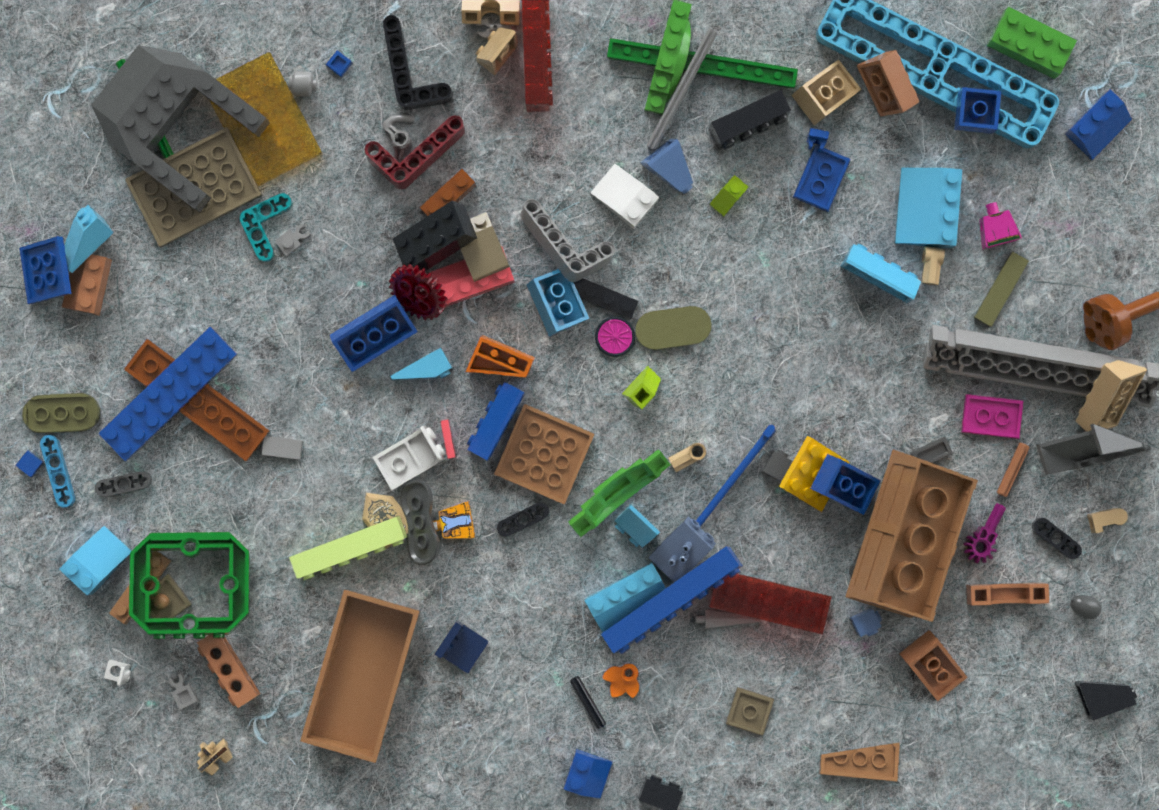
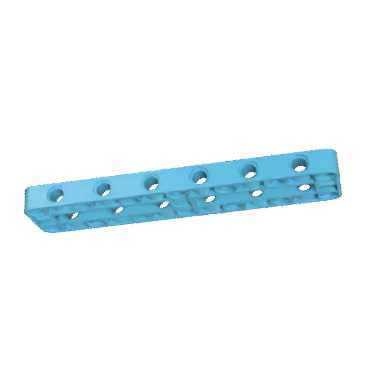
[816,0,1059,149]

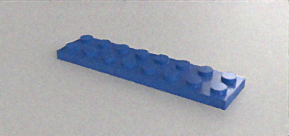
[98,327,238,461]

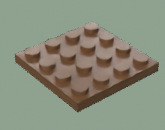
[494,404,595,505]

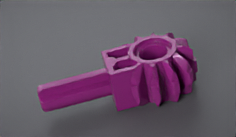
[963,503,1006,563]

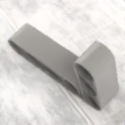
[520,199,615,282]

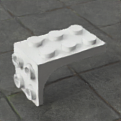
[372,426,446,490]

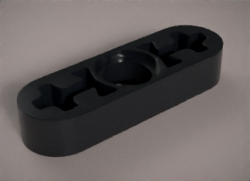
[497,502,549,537]
[1032,518,1082,559]

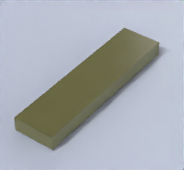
[974,251,1029,327]

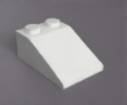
[591,164,659,229]

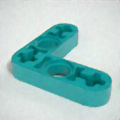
[240,193,293,262]

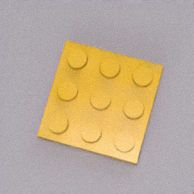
[779,436,850,512]

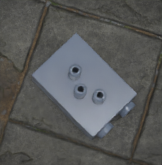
[648,516,716,582]

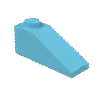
[390,348,453,380]

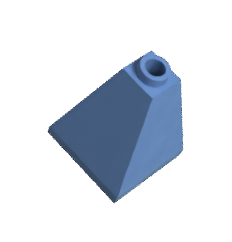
[640,139,693,194]

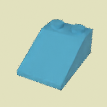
[64,205,114,273]
[614,504,660,548]
[59,526,131,596]

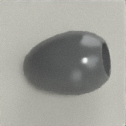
[1070,595,1102,619]

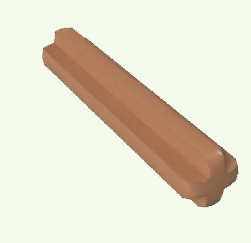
[997,443,1030,497]

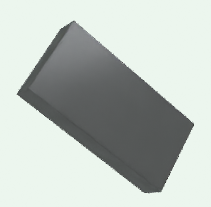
[910,436,953,463]

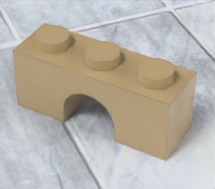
[461,0,520,25]

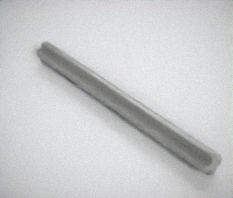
[647,28,717,150]

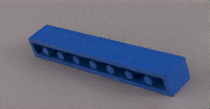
[601,546,743,654]

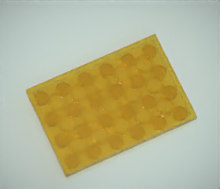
[209,52,323,187]

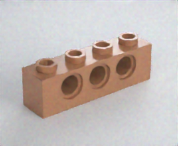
[197,635,261,708]

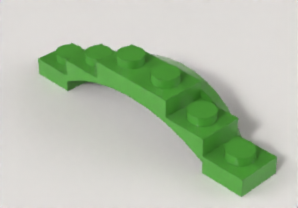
[644,0,692,115]
[568,449,671,537]

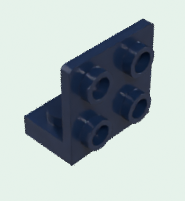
[434,620,489,673]

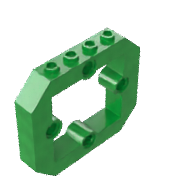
[129,532,250,639]

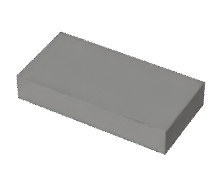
[262,436,303,460]

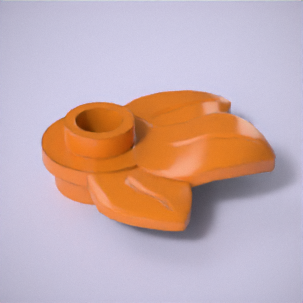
[603,663,639,698]

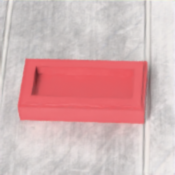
[441,419,456,459]

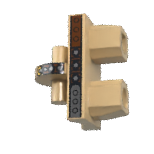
[197,738,233,776]

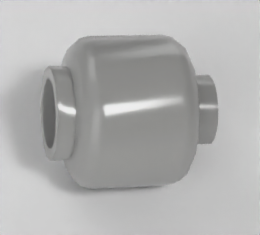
[289,71,317,97]

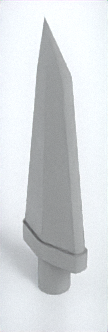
[695,610,762,629]

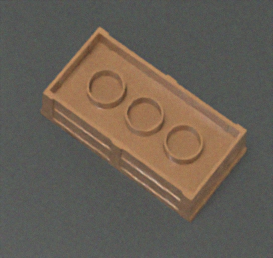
[845,449,978,622]
[300,589,420,763]

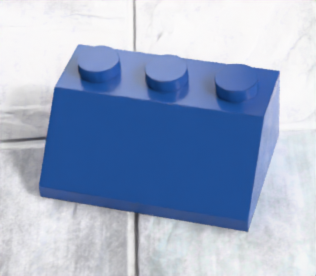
[1065,89,1132,160]

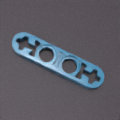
[40,435,75,507]

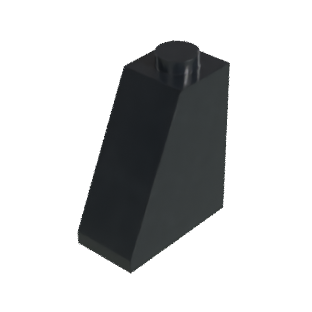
[1075,680,1137,720]

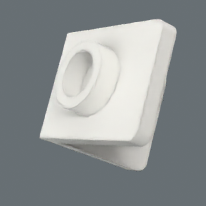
[104,660,131,686]

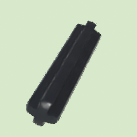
[570,676,606,729]

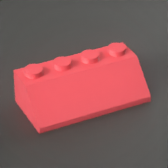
[431,246,515,308]

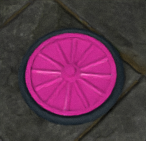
[595,317,635,357]

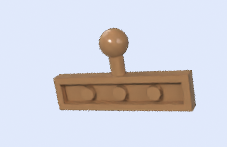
[109,551,171,625]

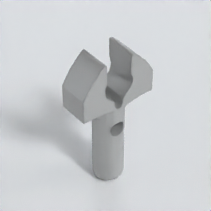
[476,18,512,39]

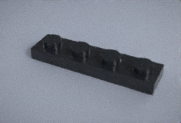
[574,278,638,319]

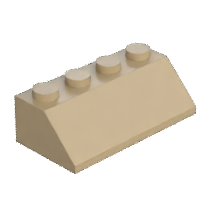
[1076,360,1147,432]

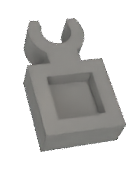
[275,224,311,257]
[169,673,199,710]

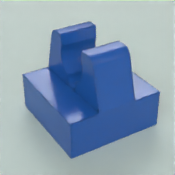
[806,128,829,152]

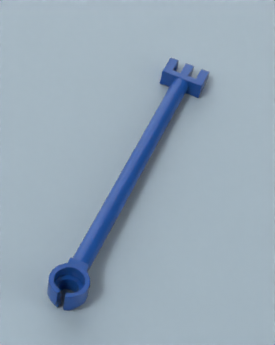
[696,425,776,527]

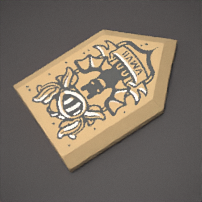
[362,493,408,549]

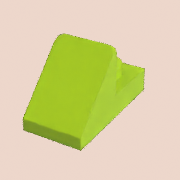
[709,175,749,217]

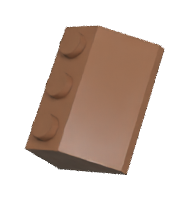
[857,50,919,117]
[62,254,112,316]

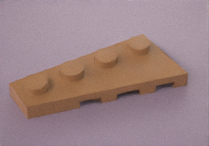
[819,742,900,782]

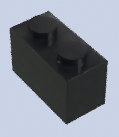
[638,775,683,810]

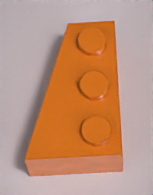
[466,335,535,377]

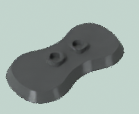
[400,480,440,565]

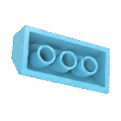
[841,244,921,303]
[584,562,666,632]

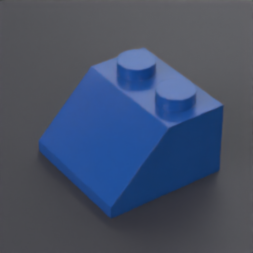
[564,749,613,798]

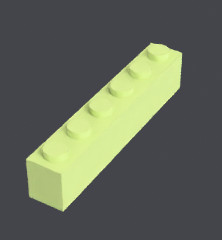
[289,516,407,580]

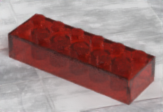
[522,0,553,112]
[708,573,831,635]

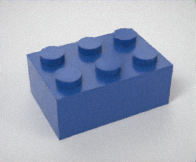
[810,454,881,515]

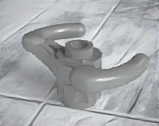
[383,114,419,168]

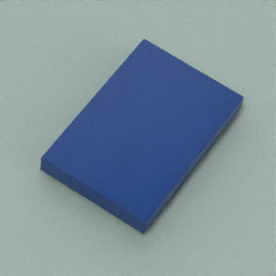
[793,144,851,212]

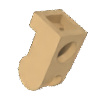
[1087,508,1128,533]

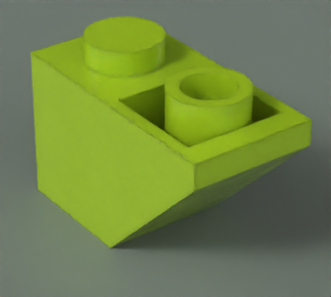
[622,366,661,409]

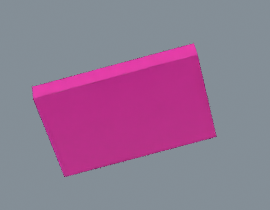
[961,394,1023,439]

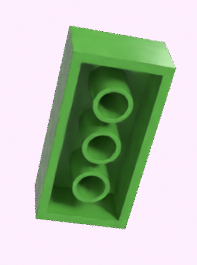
[987,7,1077,79]

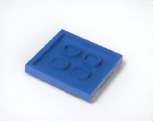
[19,236,72,304]

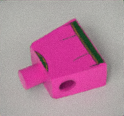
[979,202,1022,250]

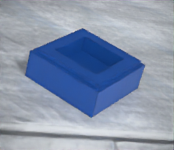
[326,50,353,77]
[15,450,44,477]

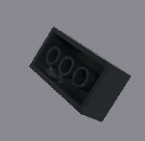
[709,90,791,150]
[393,201,477,271]

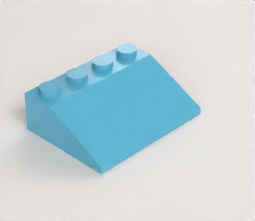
[895,168,962,249]

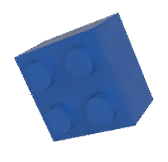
[954,87,1001,134]

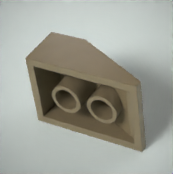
[460,212,510,282]

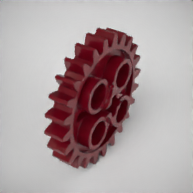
[389,264,447,321]

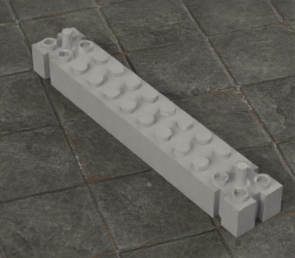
[923,325,1159,408]

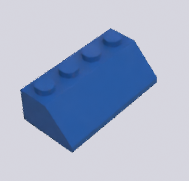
[467,382,525,461]

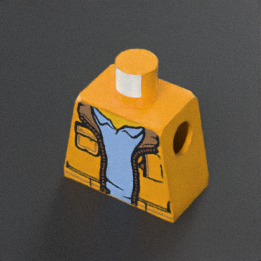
[433,501,475,538]

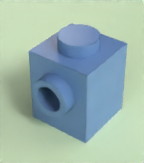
[850,608,882,637]

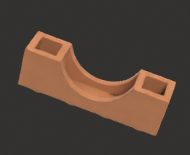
[966,582,1049,605]

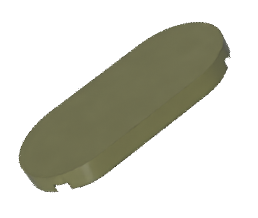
[635,306,712,350]
[22,393,100,433]

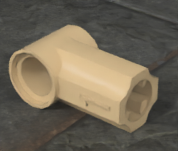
[921,246,945,285]
[668,443,706,472]

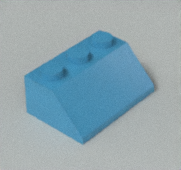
[526,269,590,337]

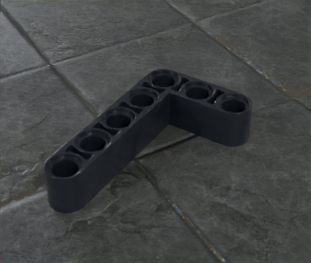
[383,15,453,110]

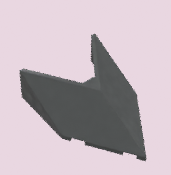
[1036,424,1151,475]

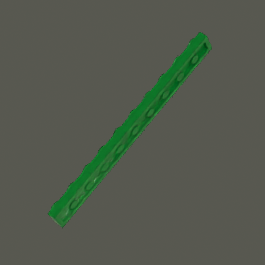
[607,38,798,89]

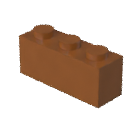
[420,169,476,216]

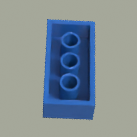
[330,295,418,372]

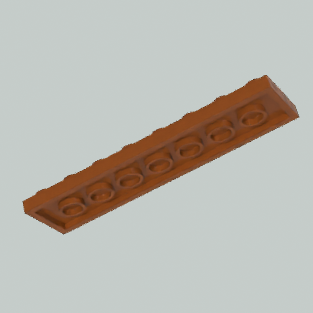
[124,339,270,461]

